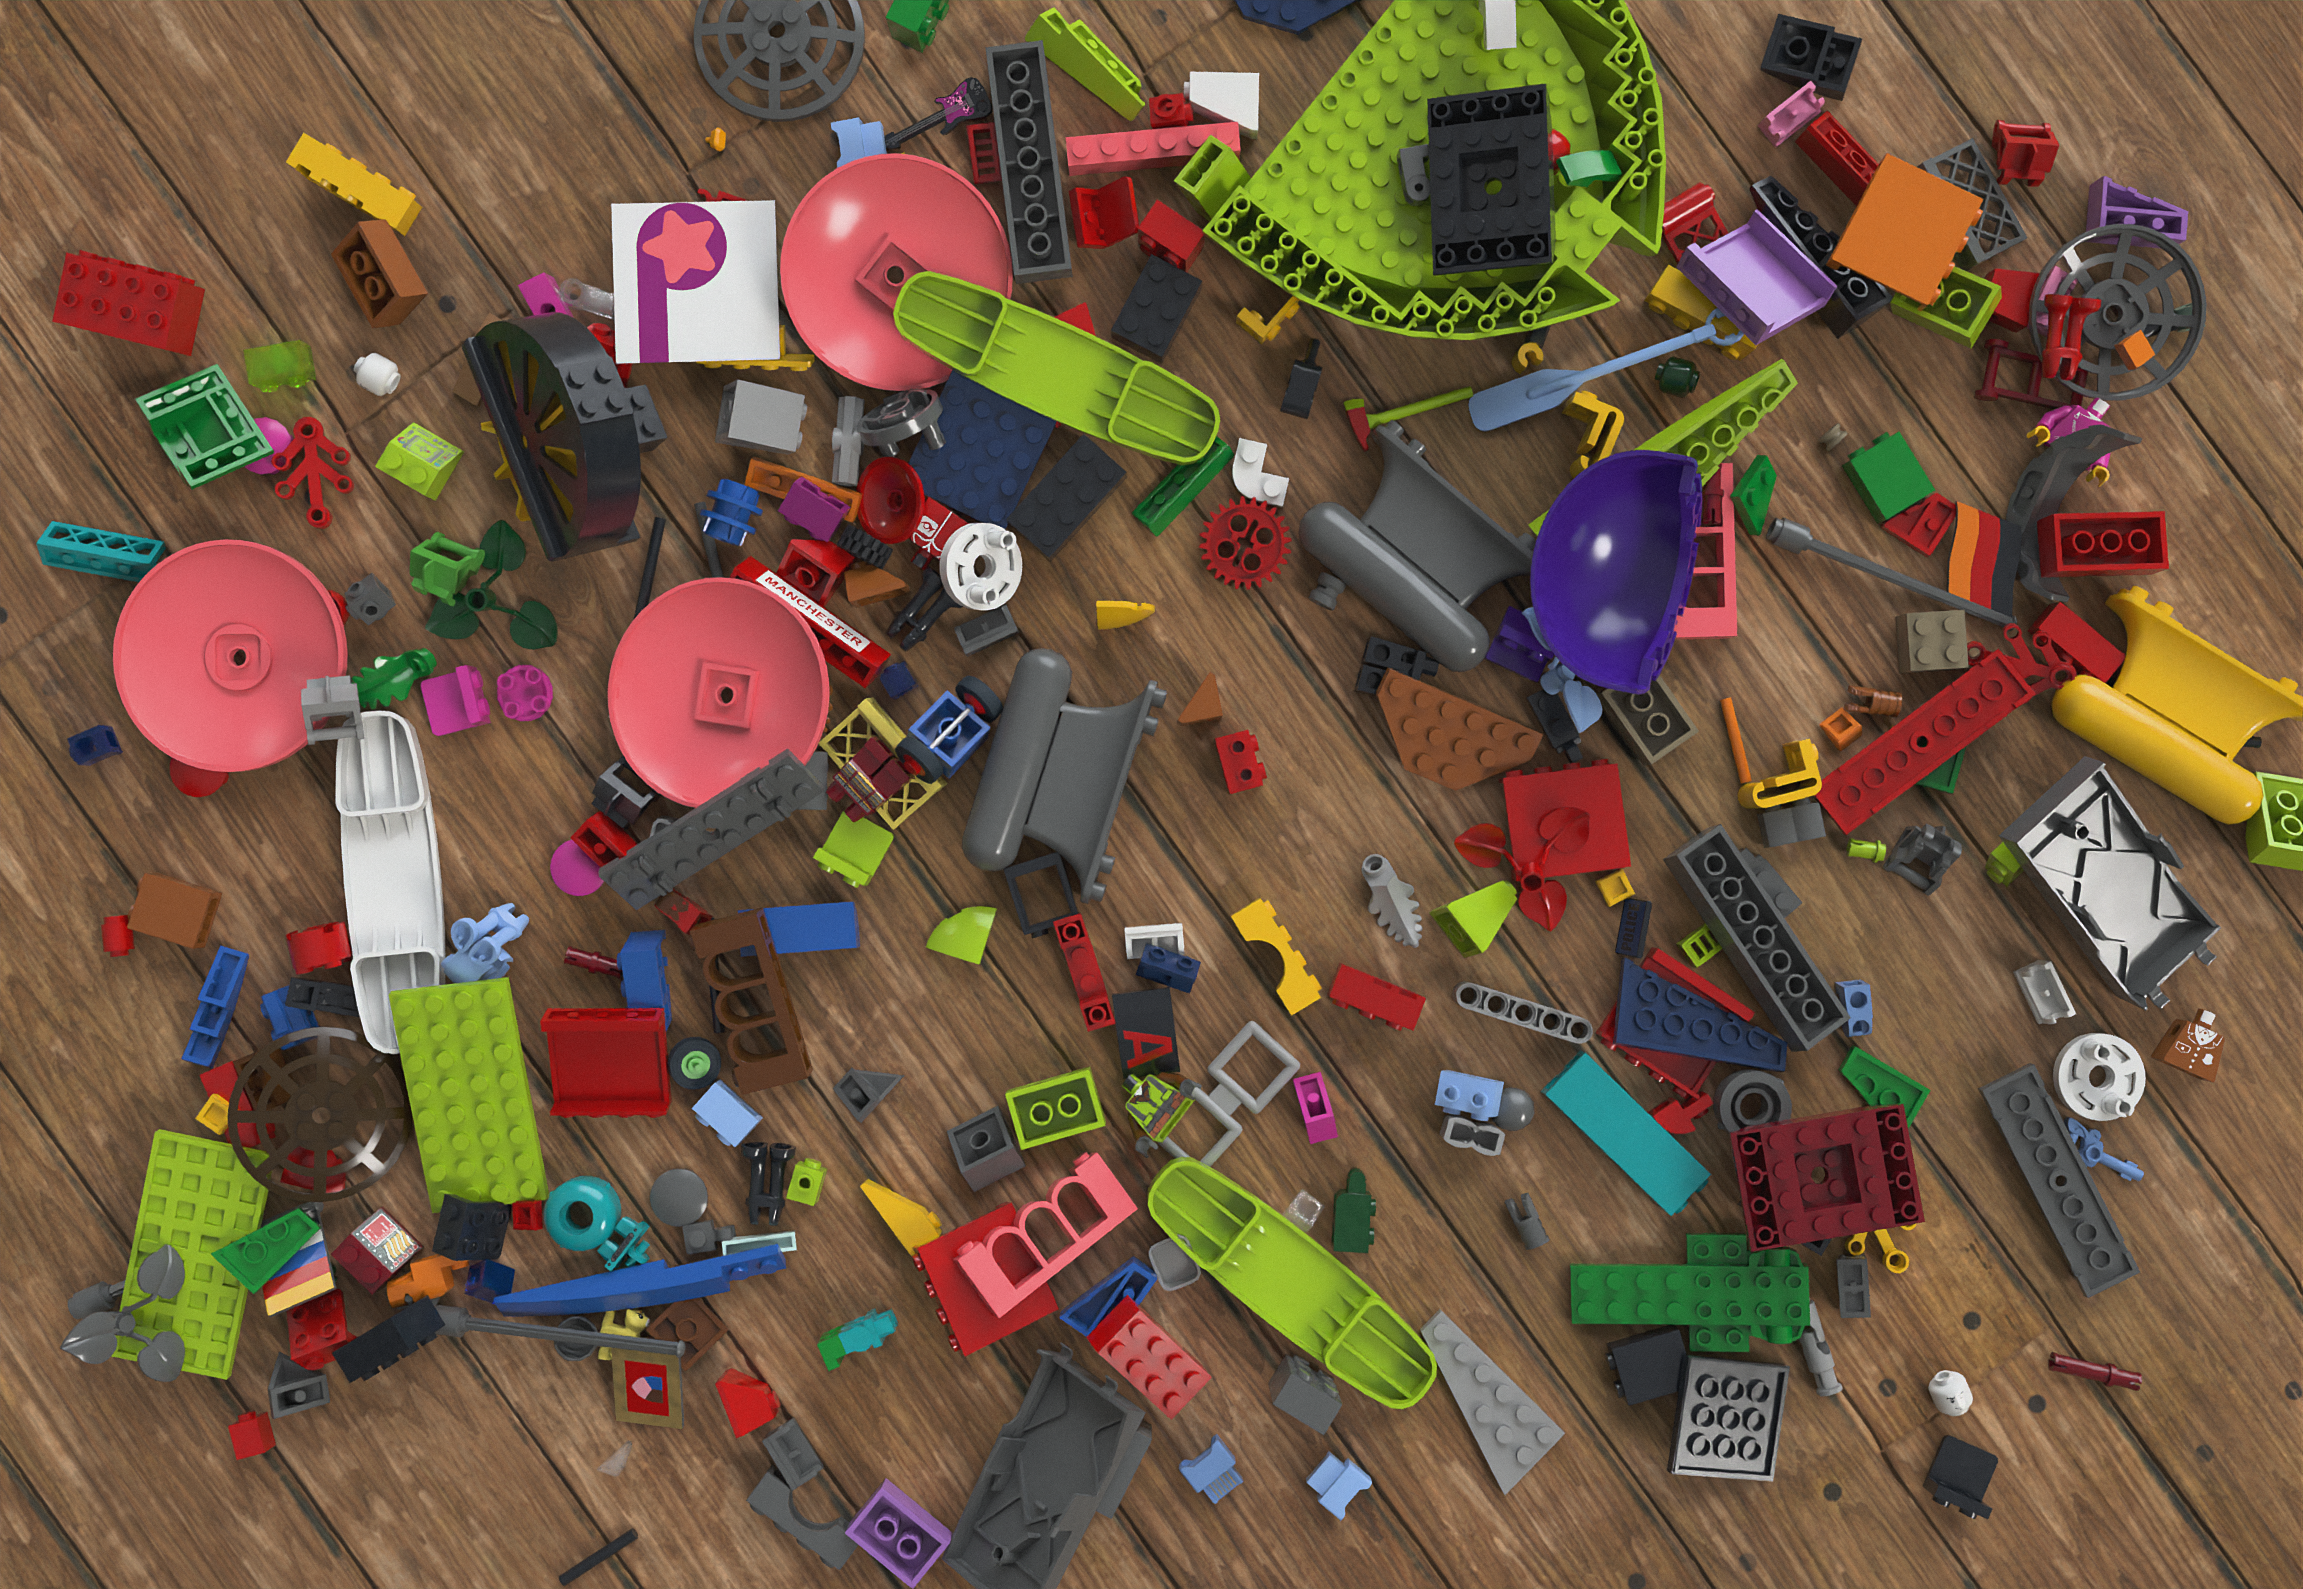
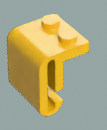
[1562,391,1624,478]
[1738,739,1822,809]

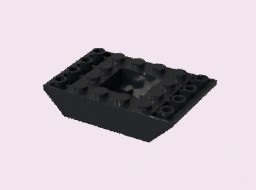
[1427,83,1556,276]

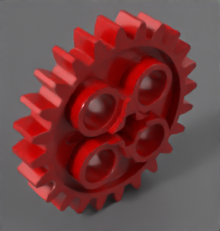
[1199,496,1292,590]

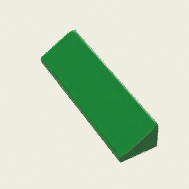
[1131,436,1234,537]

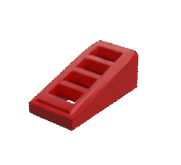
[966,122,1002,184]

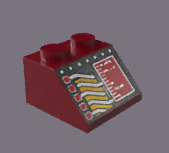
[331,1207,424,1295]

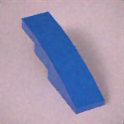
[181,946,249,1069]

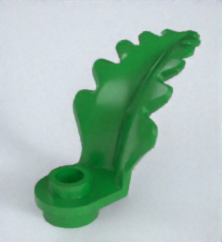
[351,648,437,709]

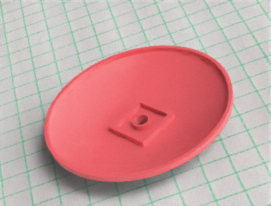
[780,153,1013,391]
[608,577,830,808]

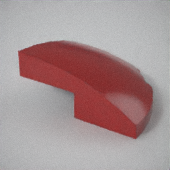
[280,1146,346,1193]

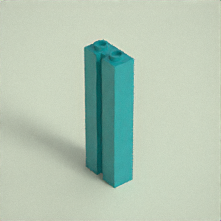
[1541,1050,1711,1216]

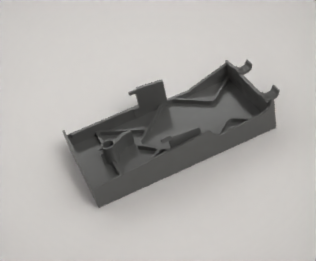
[1999,756,2221,1011]

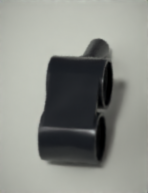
[1280,338,1323,419]

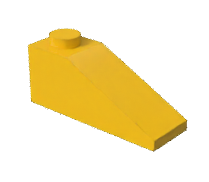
[860,1179,942,1256]

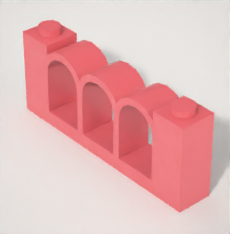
[1674,463,1737,640]
[953,1151,1138,1318]

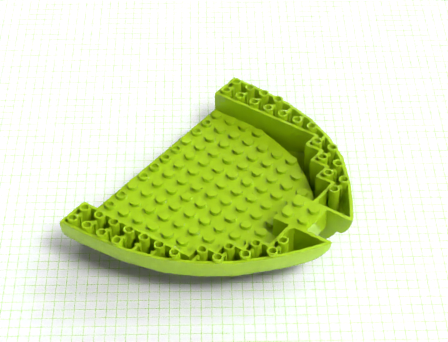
[1202,0,1666,340]

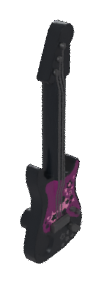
[884,77,992,150]

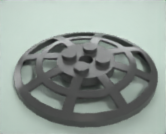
[694,0,865,122]
[2028,224,2207,401]

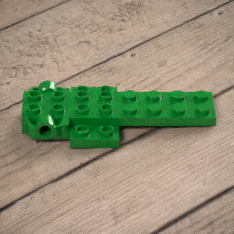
[1570,1233,1810,1352]

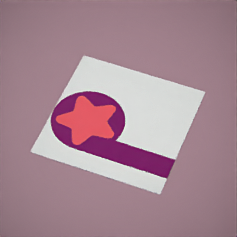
[611,200,780,364]

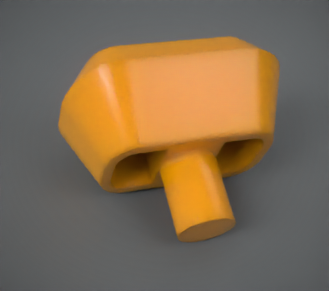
[705,127,726,152]

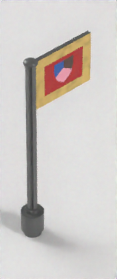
[435,1305,686,1429]

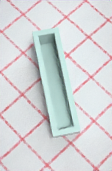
[722,1230,797,1256]

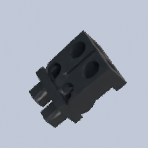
[1354,636,1439,696]

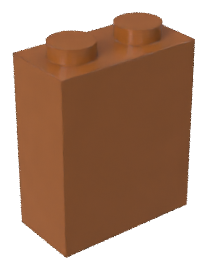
[127,872,222,949]

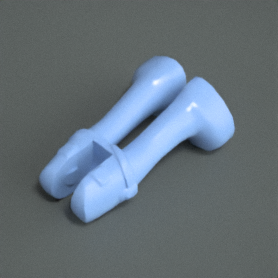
[451,903,529,966]

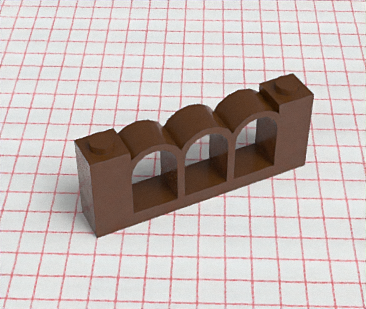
[689,907,813,1095]

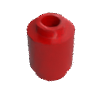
[101,915,135,957]

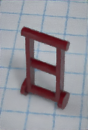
[1974,339,2089,409]

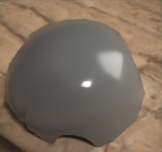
[1491,1087,1535,1131]
[554,1316,598,1361]

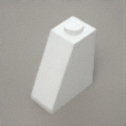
[1184,72,1259,139]

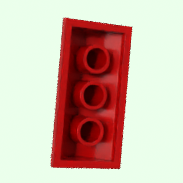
[1794,110,1879,207]

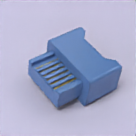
[1179,1434,1243,1504]

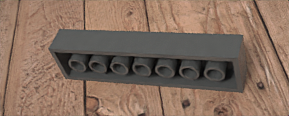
[985,40,1073,284]
[1663,824,1851,1052]

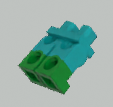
[817,1308,898,1371]

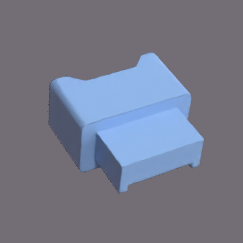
[831,117,887,168]
[1306,1451,1372,1521]

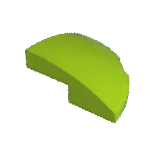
[926,906,997,964]

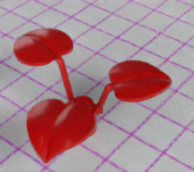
[1454,807,1590,932]

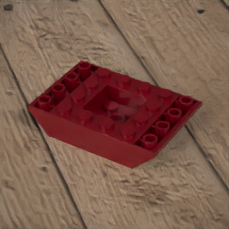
[1729,1104,1925,1252]

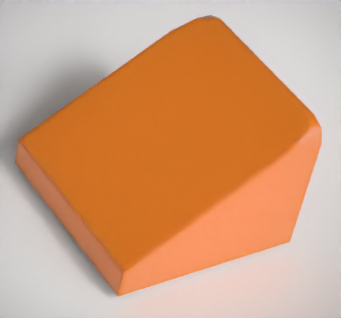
[2114,330,2155,370]
[1819,707,1862,751]

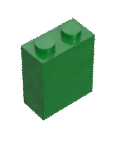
[1842,431,1935,524]

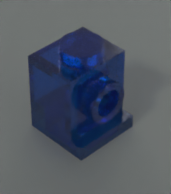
[880,661,919,700]
[67,725,123,766]

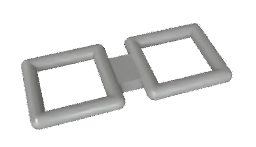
[1156,1021,1300,1167]

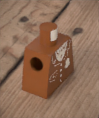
[2151,1008,2225,1083]

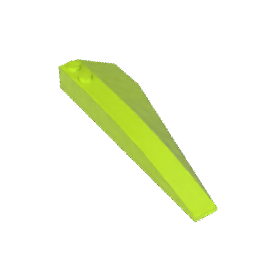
[1528,359,1798,537]

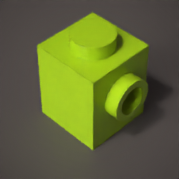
[786,1158,828,1206]

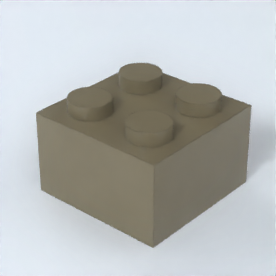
[1895,610,1969,674]

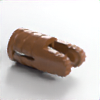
[1844,685,1902,717]

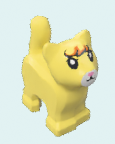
[598,1308,650,1360]

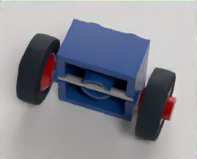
[895,675,1003,784]

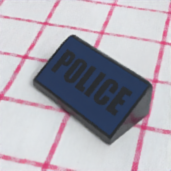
[1615,898,1652,959]

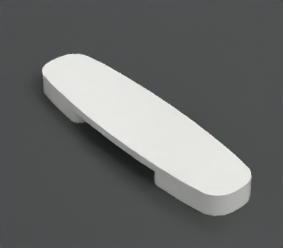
[335,711,445,1054]

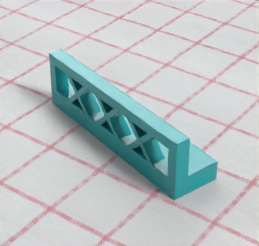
[36,521,166,582]

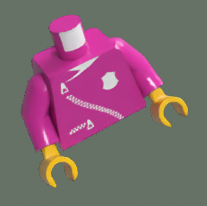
[2026,397,2110,487]

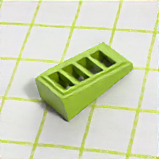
[1676,923,1722,968]

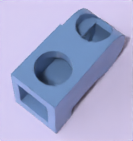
[1835,979,1873,1037]

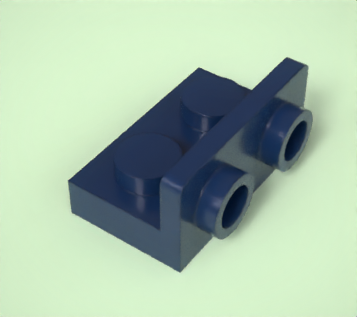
[1135,943,1201,994]

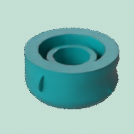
[544,1176,621,1251]

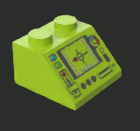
[375,422,464,501]

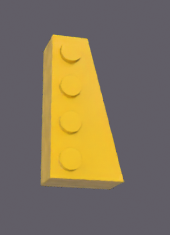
[286,132,422,236]
[1644,265,1758,361]

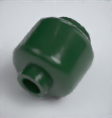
[1655,356,1700,398]

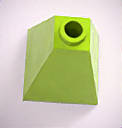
[1429,880,1517,958]

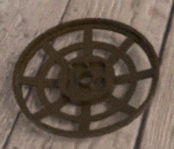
[227,1026,413,1202]

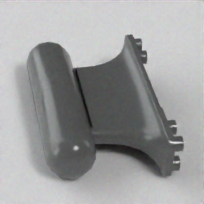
[1298,420,1536,672]
[961,648,1167,904]

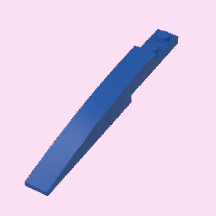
[494,1244,786,1317]

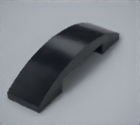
[285,977,360,1017]

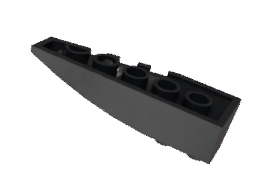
[1749,176,1892,339]

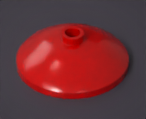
[856,457,925,544]

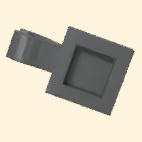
[682,1220,736,1254]

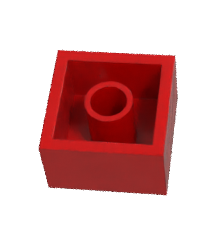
[1138,199,1205,272]

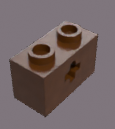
[233,1048,295,1111]

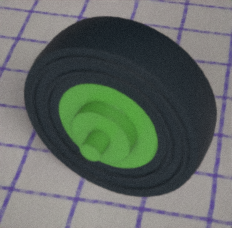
[668,1037,721,1090]

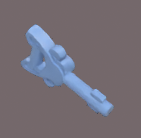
[2064,1117,2144,1181]

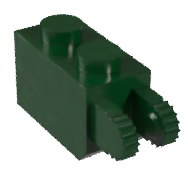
[1331,1168,1376,1253]

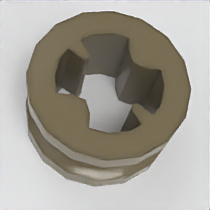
[1818,423,1848,451]

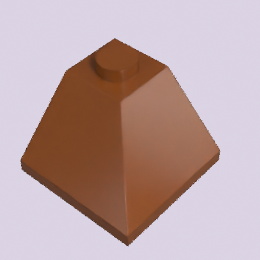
[844,562,912,608]

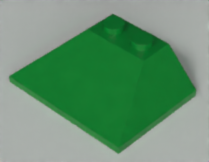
[135,364,274,490]

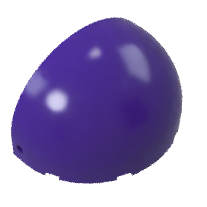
[1530,450,1702,694]

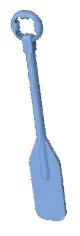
[1468,308,1744,432]

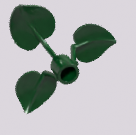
[425,520,558,650]

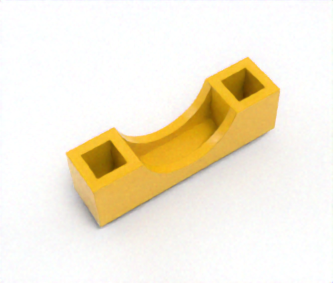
[1230,898,1322,1016]

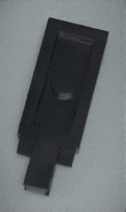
[1526,689,1583,764]

